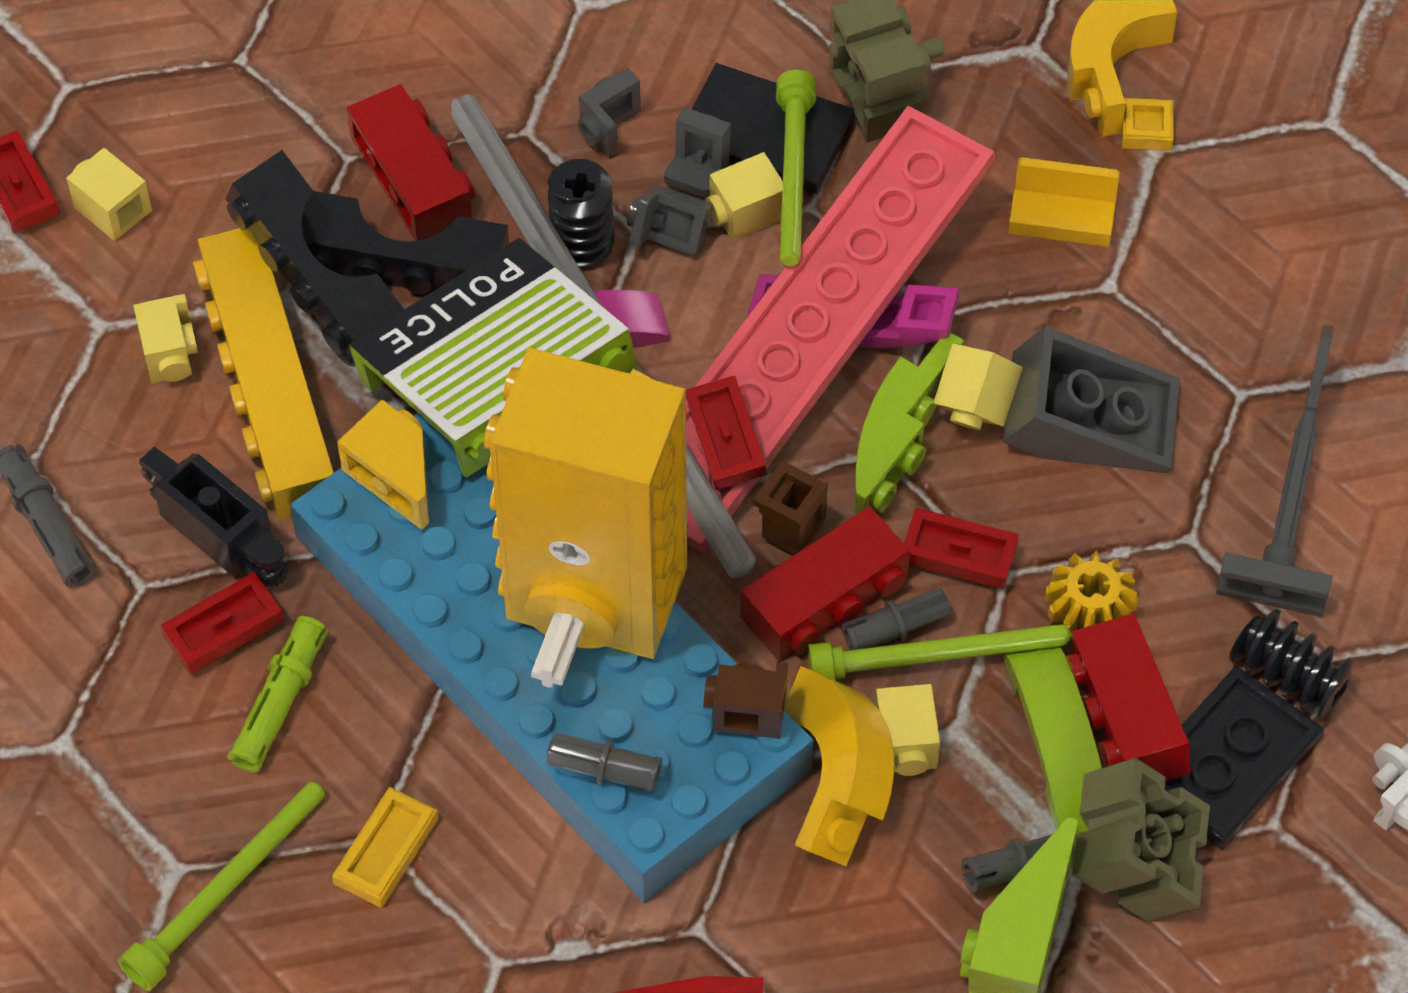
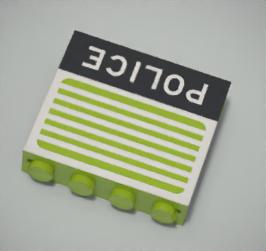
[349,238,638,478]

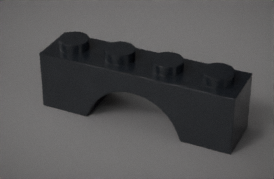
[225,150,404,363]
[302,191,509,294]

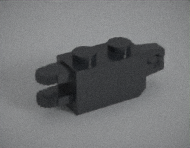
[139,446,288,588]

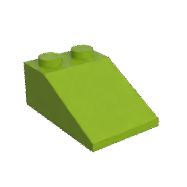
[960,817,1079,993]

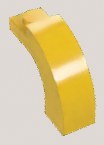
[1067,0,1177,137]
[784,666,894,866]

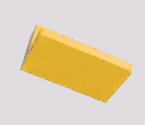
[1008,157,1120,247]

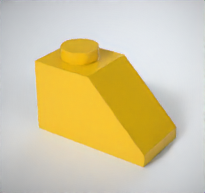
[337,400,429,530]

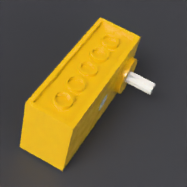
[484,347,687,688]

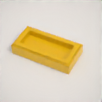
[332,787,439,908]

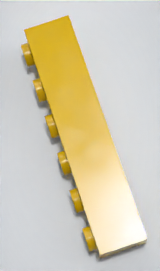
[193,228,334,520]

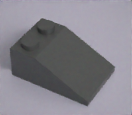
[1003,326,1180,473]

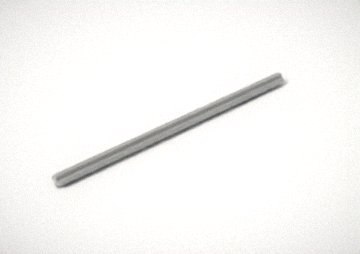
[451,94,755,579]

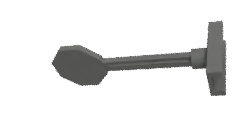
[1216,324,1334,617]

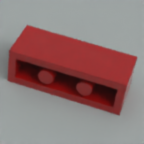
[347,84,475,241]
[740,506,910,662]
[1066,613,1191,781]

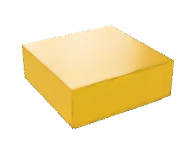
[1121,98,1173,151]

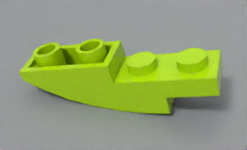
[854,332,965,516]

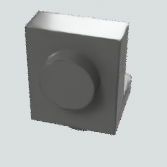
[577,68,641,157]
[664,107,731,197]
[627,184,713,256]

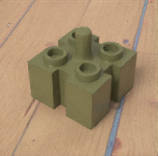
[829,0,945,143]
[1072,758,1210,921]

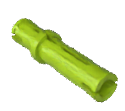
[227,616,329,773]

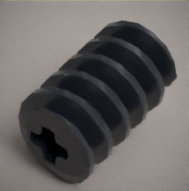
[547,159,615,268]
[1229,609,1354,721]

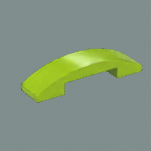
[1002,646,1102,838]

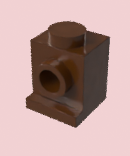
[753,460,828,554]
[703,661,788,739]

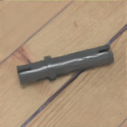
[0,444,96,587]

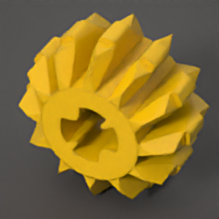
[1045,550,1139,631]

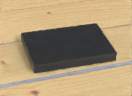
[692,63,855,194]
[1164,665,1325,851]

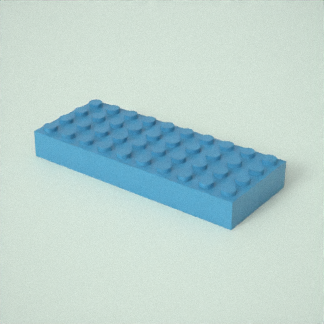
[290,413,814,903]

